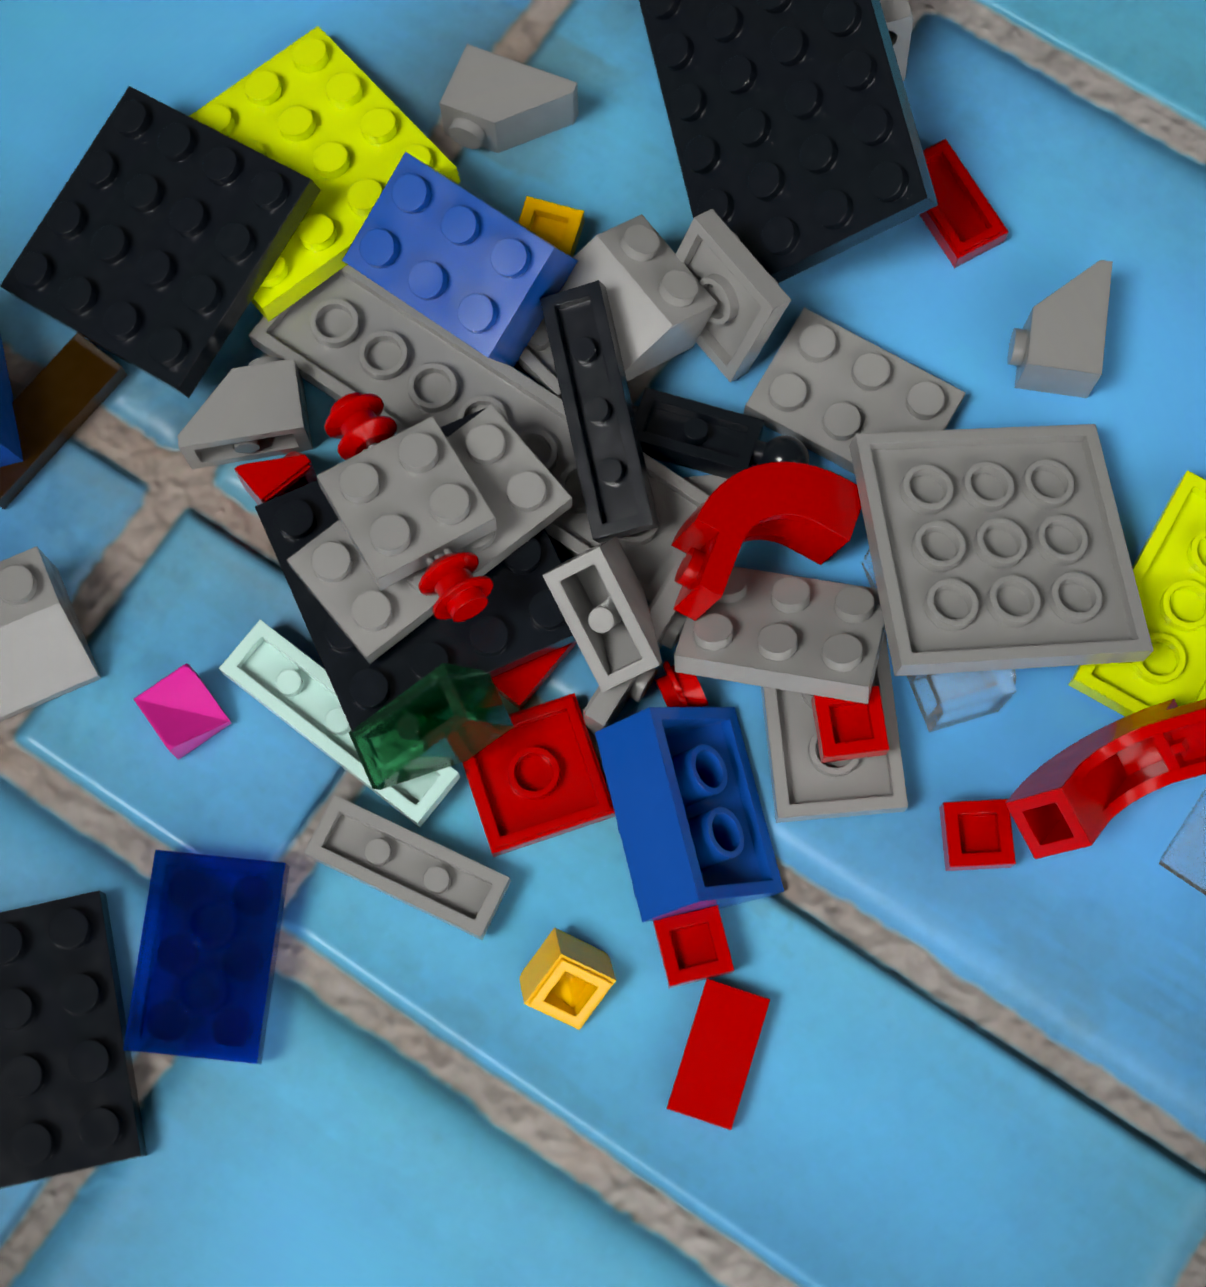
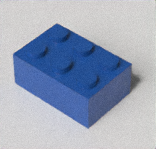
[342,152,578,367]

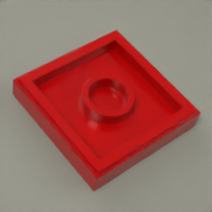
[453,693,615,857]

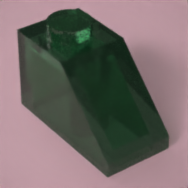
[349,663,514,790]

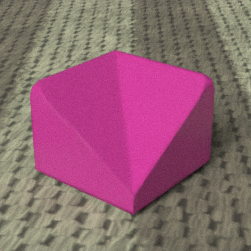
[134,664,231,760]

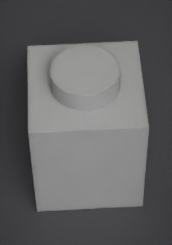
[439,44,578,153]
[1007,260,1113,398]
[177,356,313,469]
[542,536,662,692]

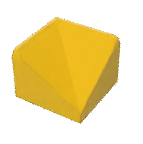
[519,927,616,1030]

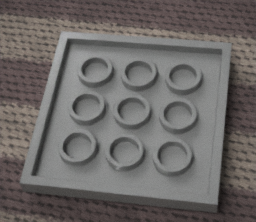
[849,424,1154,676]

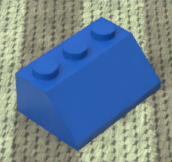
[595,707,785,922]

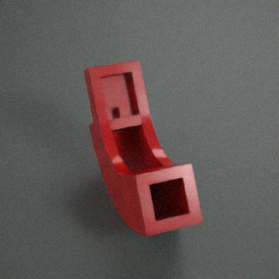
[671,462,861,621]
[1005,699,1206,859]

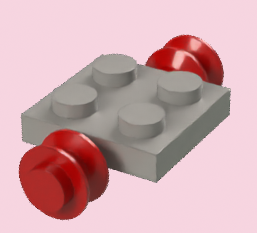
[316,392,497,622]

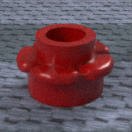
[656,660,708,707]

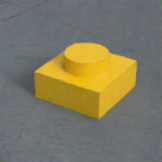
[518,196,584,257]

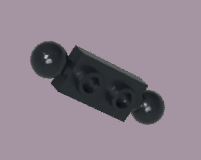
[632,388,809,479]

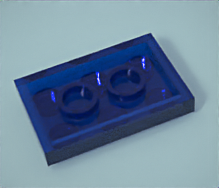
[123,850,290,1065]

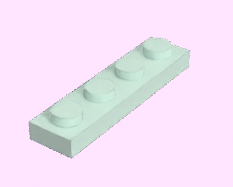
[219,620,460,828]

